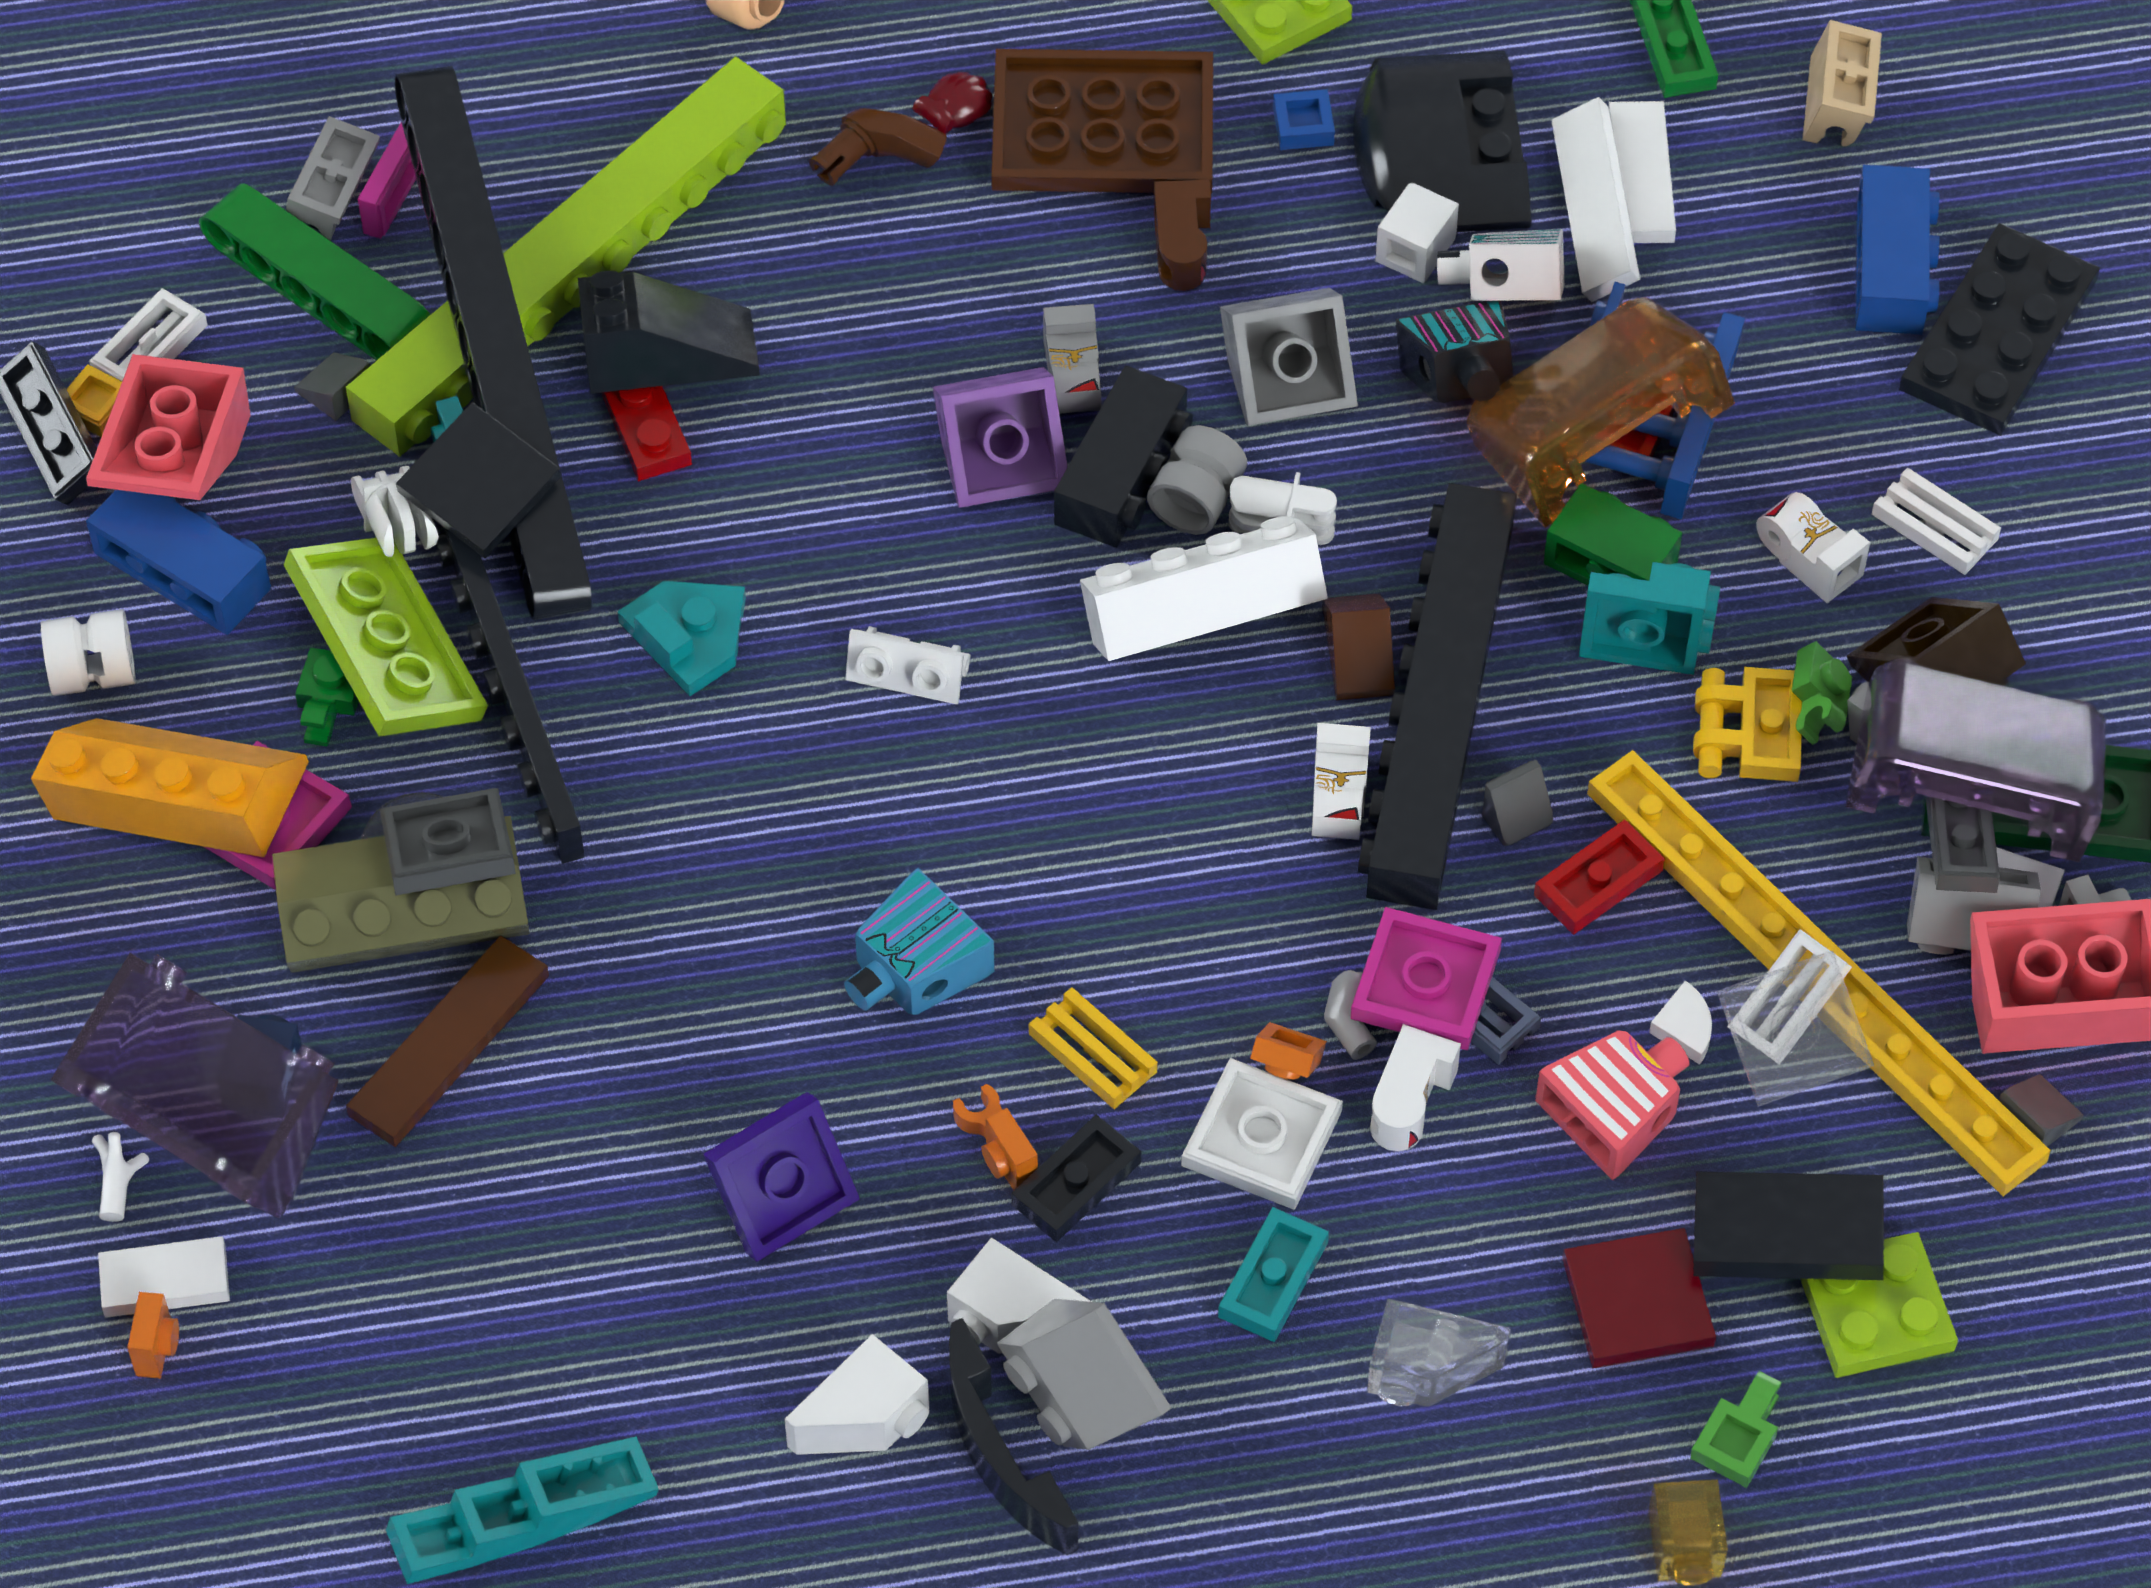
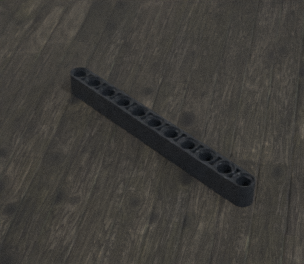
[394,66,592,620]

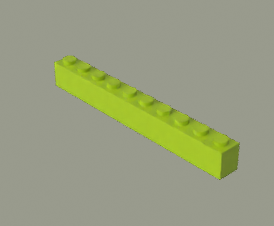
[346,56,786,457]

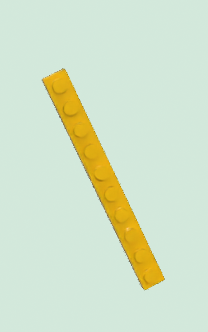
[1587,750,2051,1197]

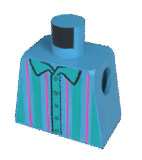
[844,868,995,1015]

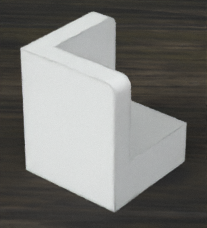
[1375,183,1459,284]

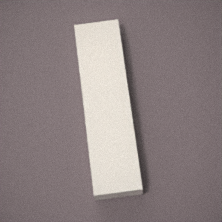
[1551,97,1640,302]

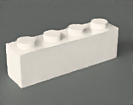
[1080,516,1328,661]

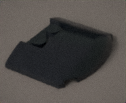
[1353,50,1531,232]

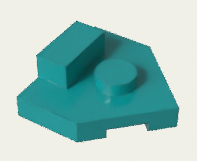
[618,581,746,696]

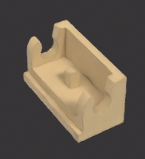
[1803,20,1882,147]

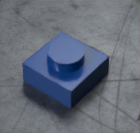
[1273,89,1335,150]

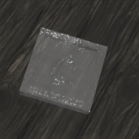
[1717,950,1874,1106]

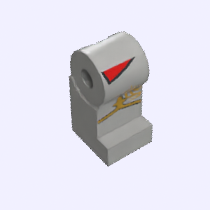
[1043,304,1101,414]

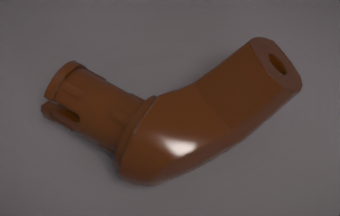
[809,108,947,186]

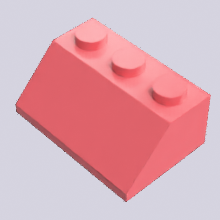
[1970,899,2151,1054]

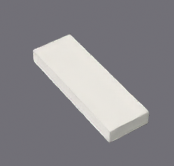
[1608,101,1676,243]

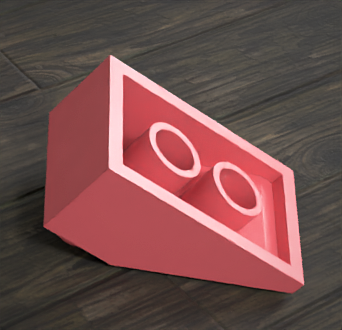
[86,354,251,500]

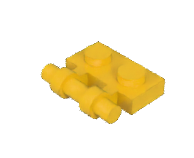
[1693,667,1802,782]

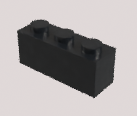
[1054,365,1193,548]

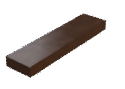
[346,935,549,1147]

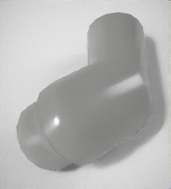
[1324,970,1377,1060]

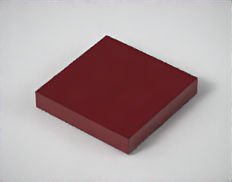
[1562,1228,1716,1369]

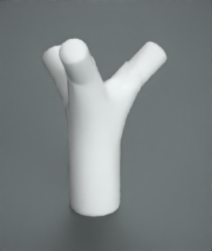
[92,1132,149,1222]

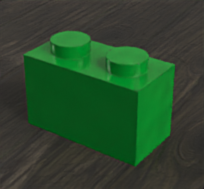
[1543,483,1683,586]

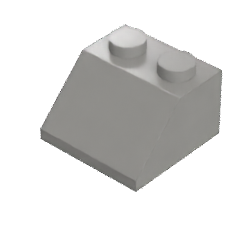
[1220,288,1358,426]
[997,1299,1172,1450]

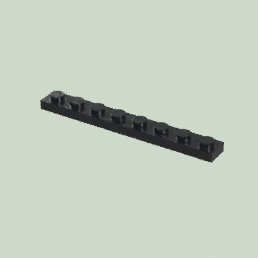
[431,518,585,864]

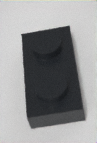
[1011,1114,1141,1242]

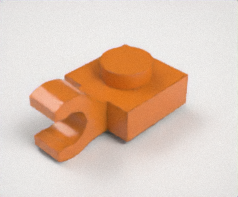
[953,1084,1038,1190]

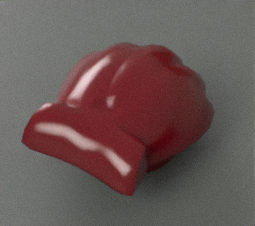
[912,72,993,134]

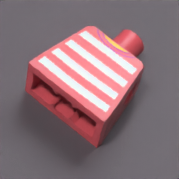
[1535,1031,1689,1181]

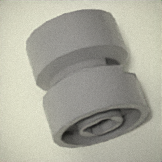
[1147,425,1248,535]

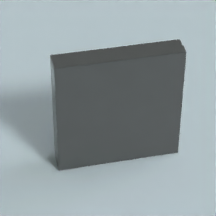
[379,788,516,895]

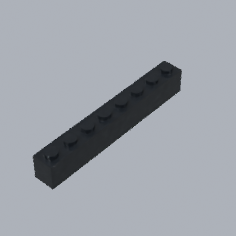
[1358,483,1517,910]

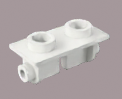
[845,626,970,705]

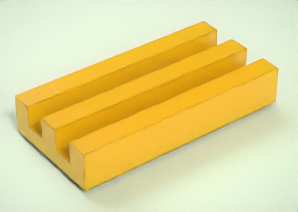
[1029,987,1158,1109]

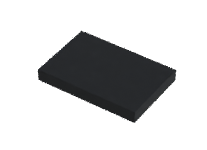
[1694,1171,1884,1280]

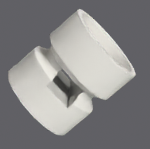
[41,609,136,696]

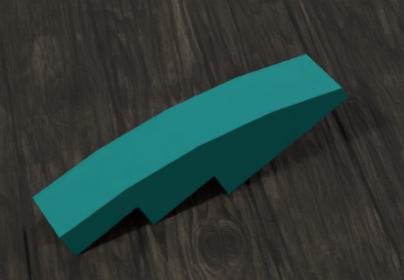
[386,1437,659,1584]

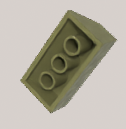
[272,816,530,973]

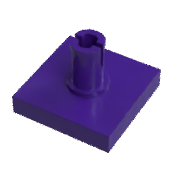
[703,1092,860,1262]

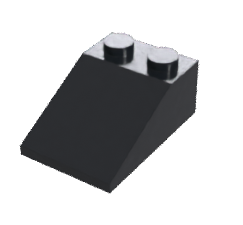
[578,271,760,394]

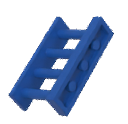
[1545,282,1745,520]

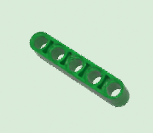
[199,183,431,361]

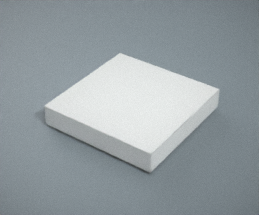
[1181,1058,1343,1210]

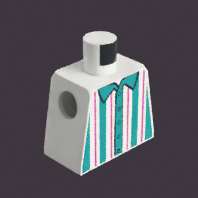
[1437,229,1564,301]

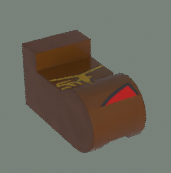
[1154,179,1211,291]

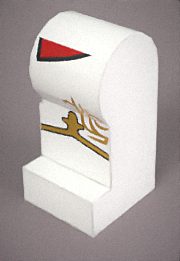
[1756,492,1870,603]
[1312,723,1371,840]
[1370,1024,1461,1151]

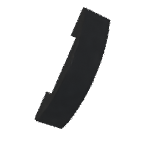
[949,1318,1079,1555]

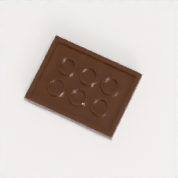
[991,49,1213,194]

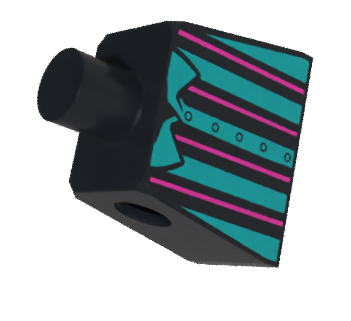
[1395,301,1514,403]

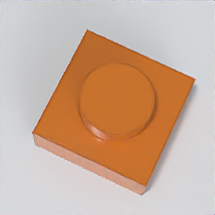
[1250,1022,1327,1080]
[127,1292,179,1379]

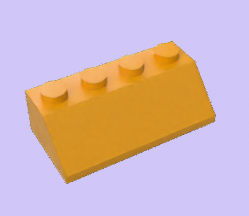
[31,718,309,857]

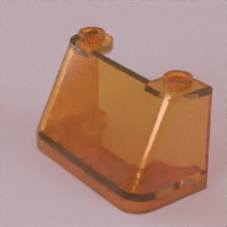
[1467,297,1735,528]

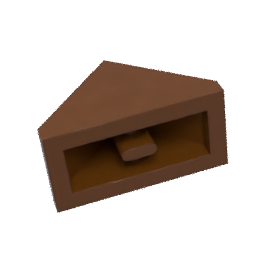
[1322,593,1395,701]

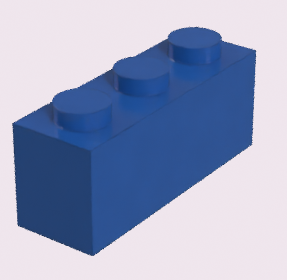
[1855,164,1940,335]
[86,490,272,635]

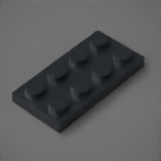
[1899,223,2100,436]

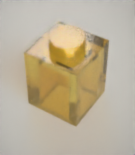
[1648,1479,1728,1586]

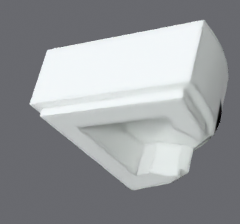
[1649,981,1712,1065]

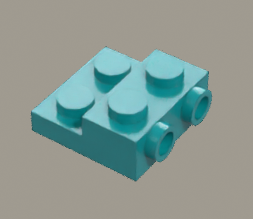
[1579,562,1721,675]

